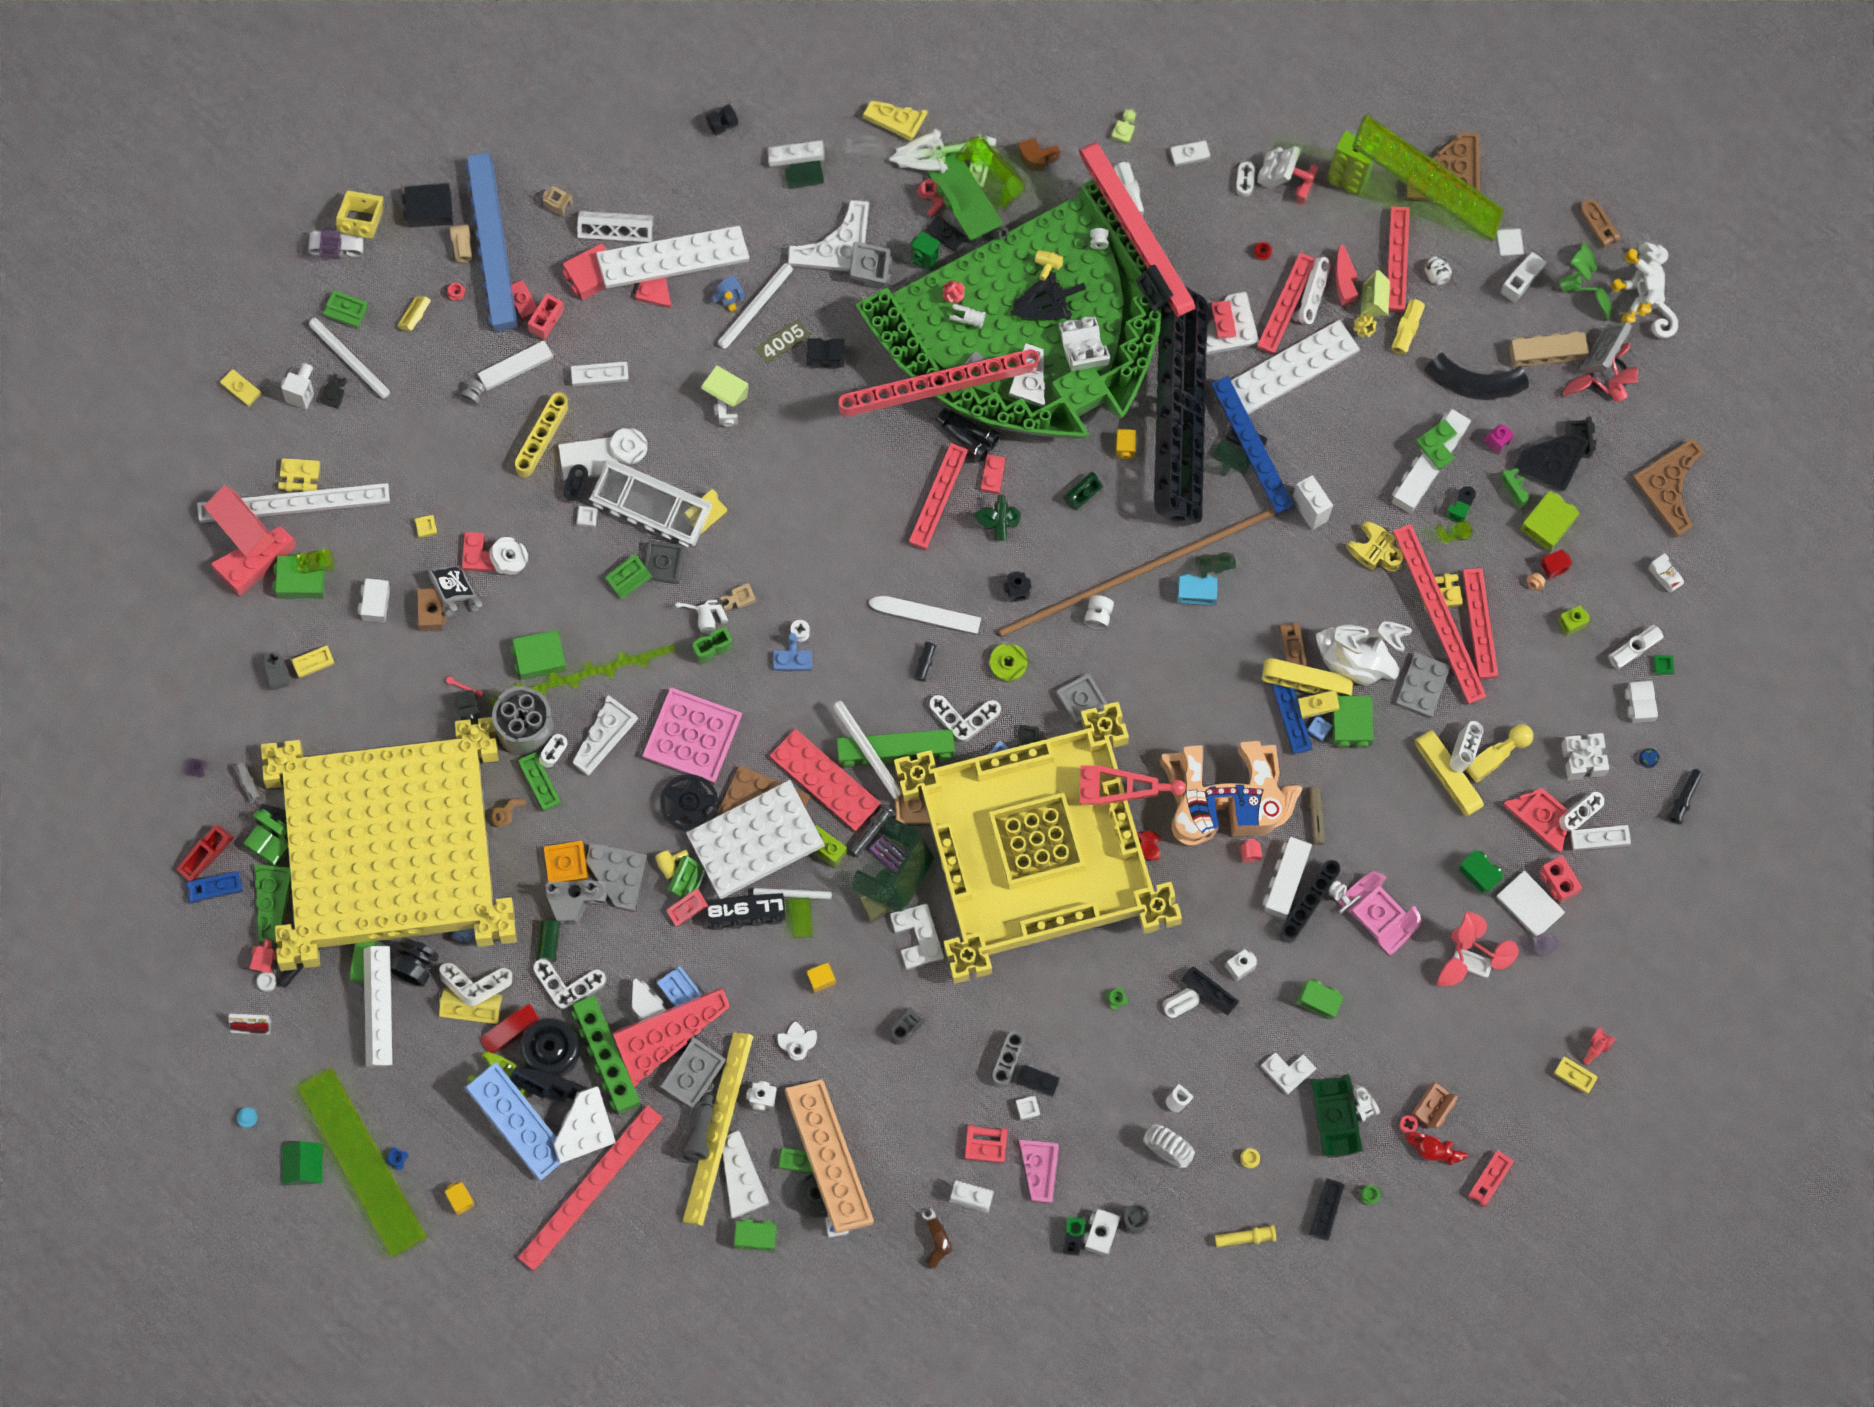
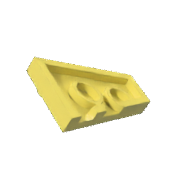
[863,101,928,141]

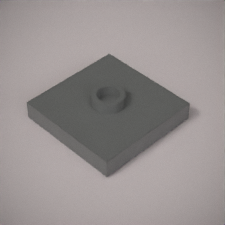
[644,540,686,584]

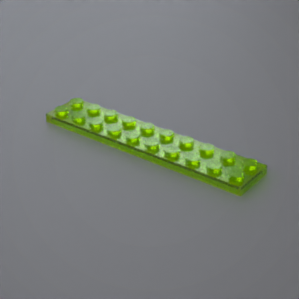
[1352,114,1505,241]
[297,1068,428,1258]

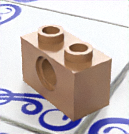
[418,588,446,632]

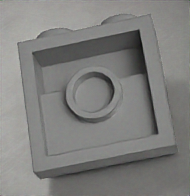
[849,241,892,288]

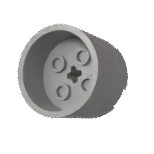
[492,686,553,755]

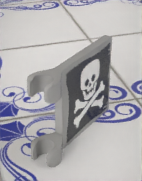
[428,565,482,616]

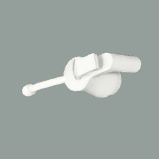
[675,600,728,633]

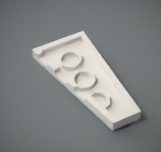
[573,695,638,776]
[723,1131,769,1219]

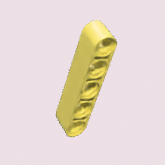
[515,392,568,478]
[1262,658,1353,696]
[1414,730,1484,816]

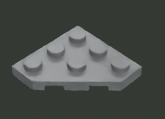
[586,843,647,912]

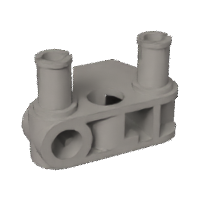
[546,880,607,924]

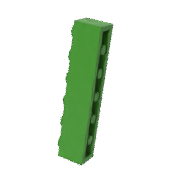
[837,729,955,768]

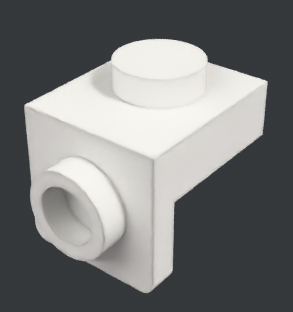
[714,399,738,427]

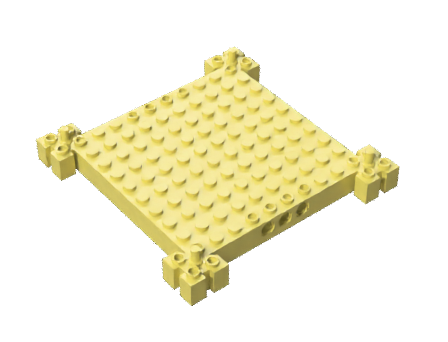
[894,702,1182,984]
[261,717,517,971]

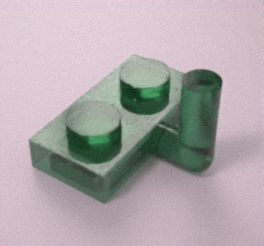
[1212,439,1251,476]

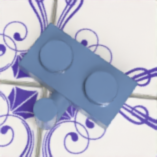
[774,633,812,671]

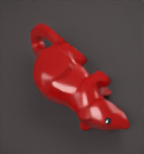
[1405,1132,1468,1166]

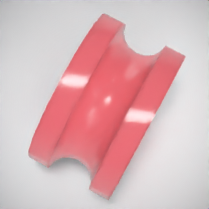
[1399,1115,1418,1134]

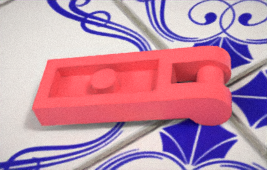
[1468,1150,1514,1207]

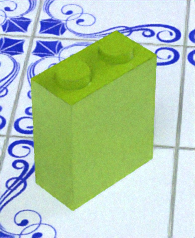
[1520,491,1580,552]

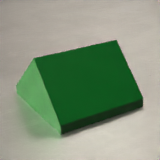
[282,1141,323,1185]

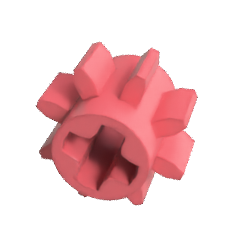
[942,280,965,303]

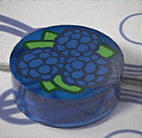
[1639,748,1659,768]

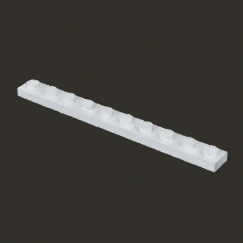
[198,483,390,523]

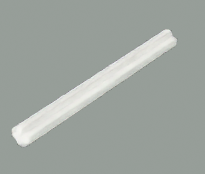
[718,263,793,349]
[309,318,390,399]
[833,701,902,799]

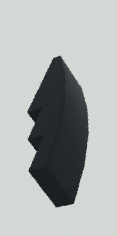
[509,1067,589,1102]

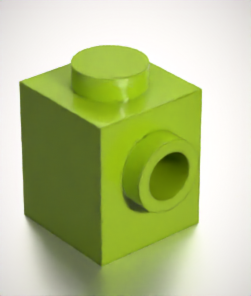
[1557,605,1590,636]

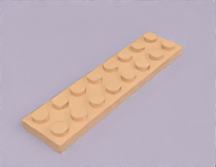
[784,1079,874,1234]

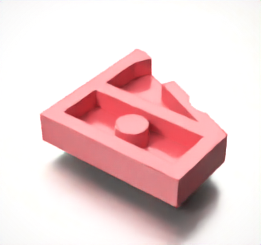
[636,278,671,308]

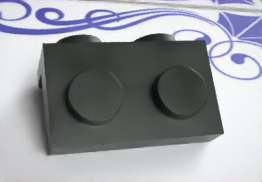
[1565,416,1596,458]

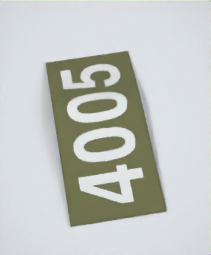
[756,319,810,364]

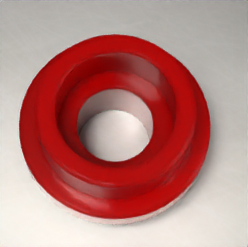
[1254,242,1272,260]

